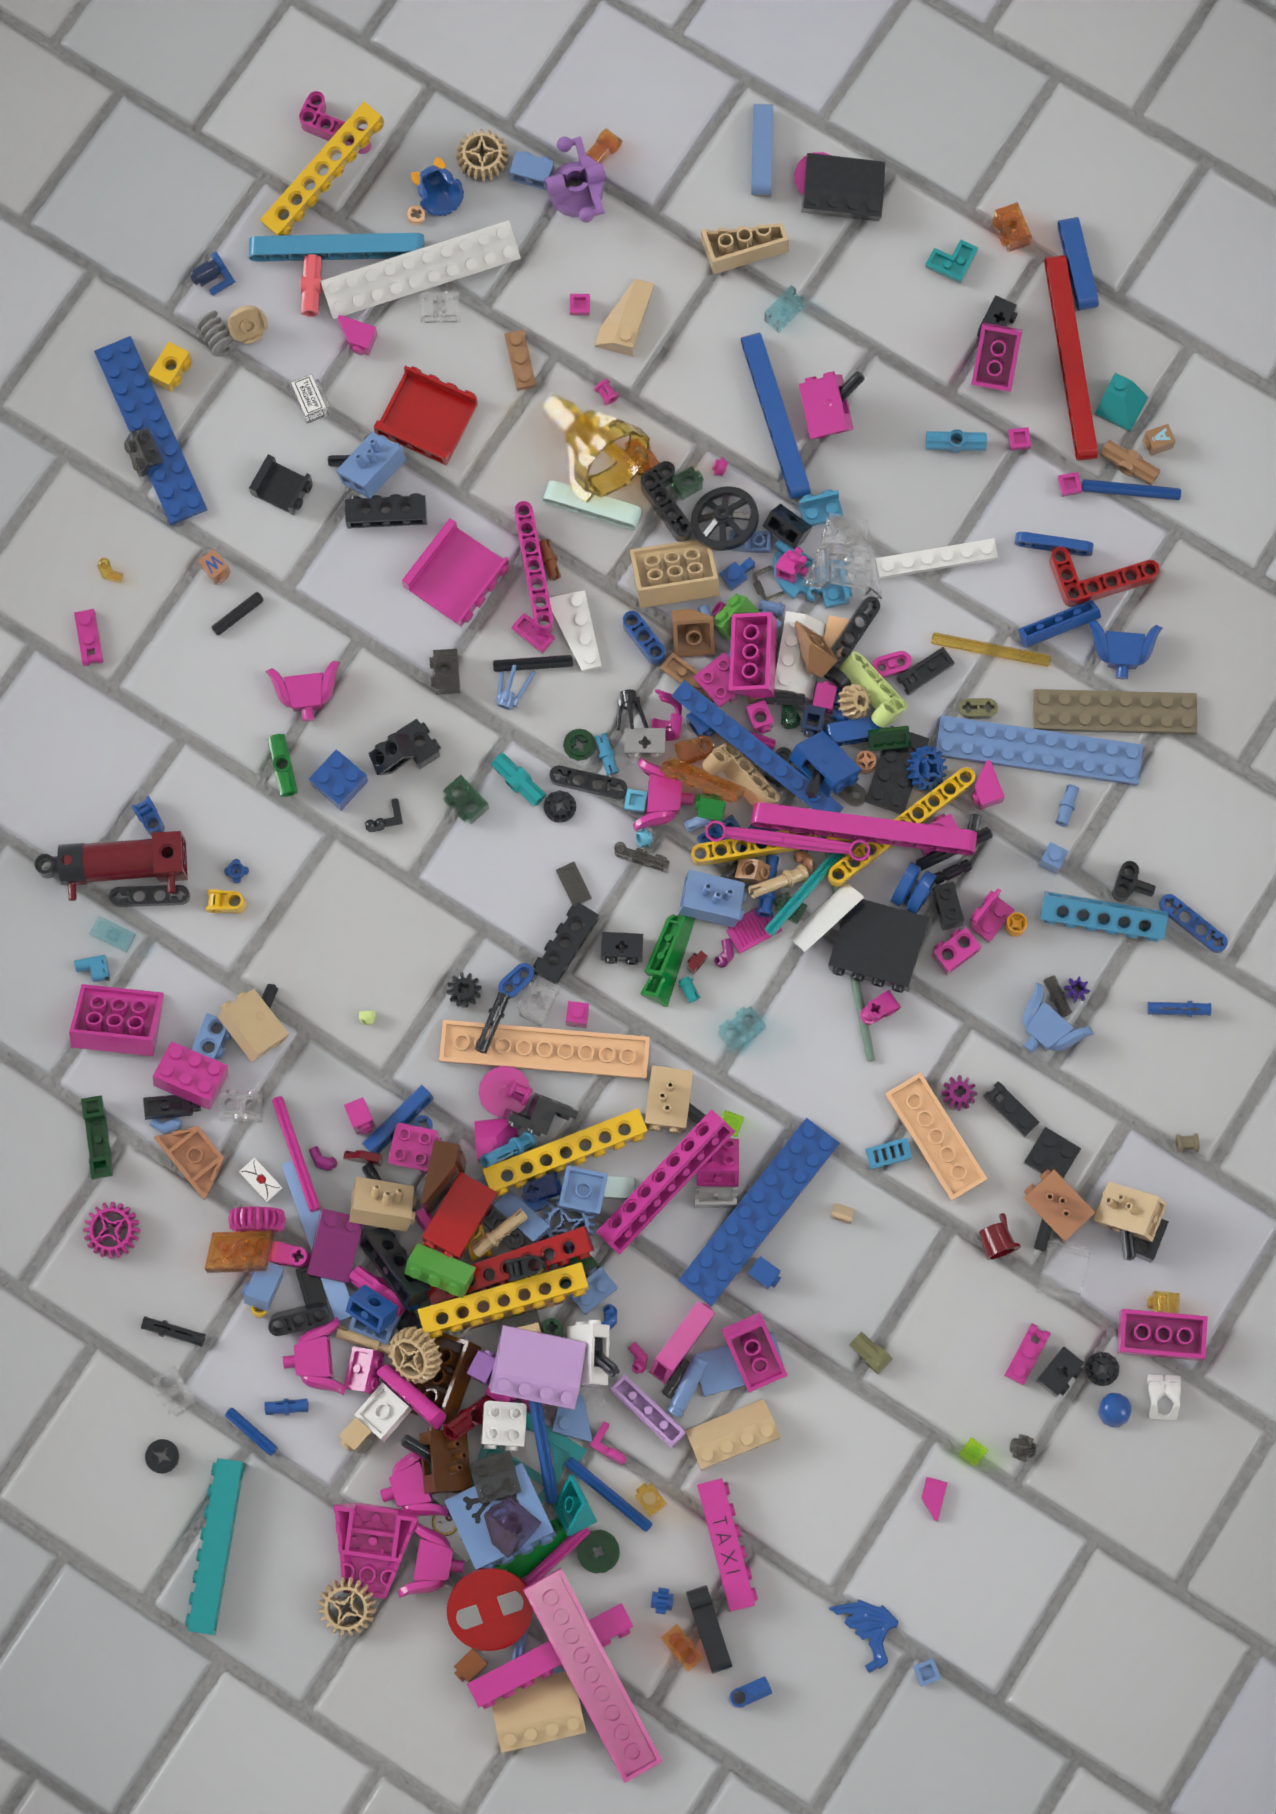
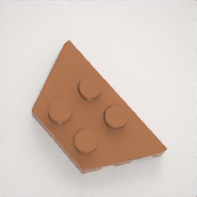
[153,1126,225,1200]

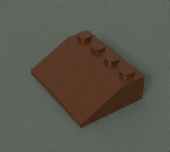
[421,1140,467,1214]
[397,1333,482,1425]

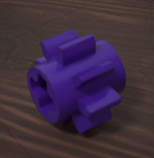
[1064,976,1090,1003]

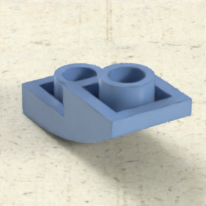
[729,529,773,553]

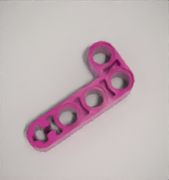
[299,91,371,154]

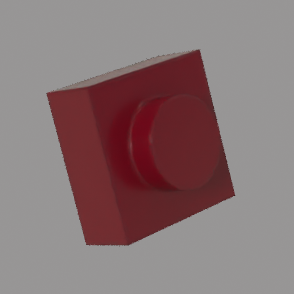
[687,950,707,975]

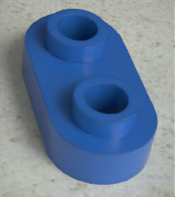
[498,963,535,999]

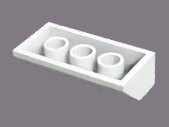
[774,611,825,702]

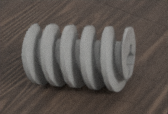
[197,311,236,356]

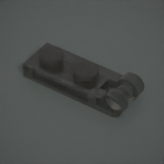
[614,842,670,873]

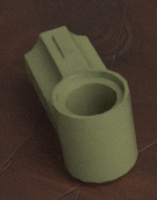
[849,1331,893,1375]

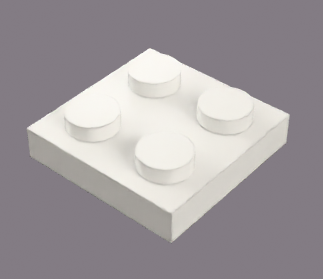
[354,1383,412,1442]

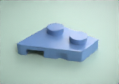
[551,1394,592,1443]

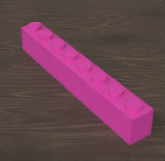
[467,1603,634,1710]

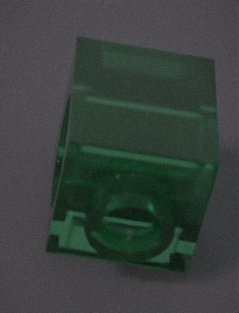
[672,466,704,501]

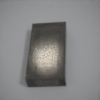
[556,862,592,906]

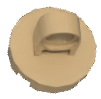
[227,305,268,344]

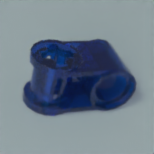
[522,1172,562,1203]

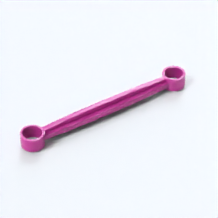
[705,820,870,861]

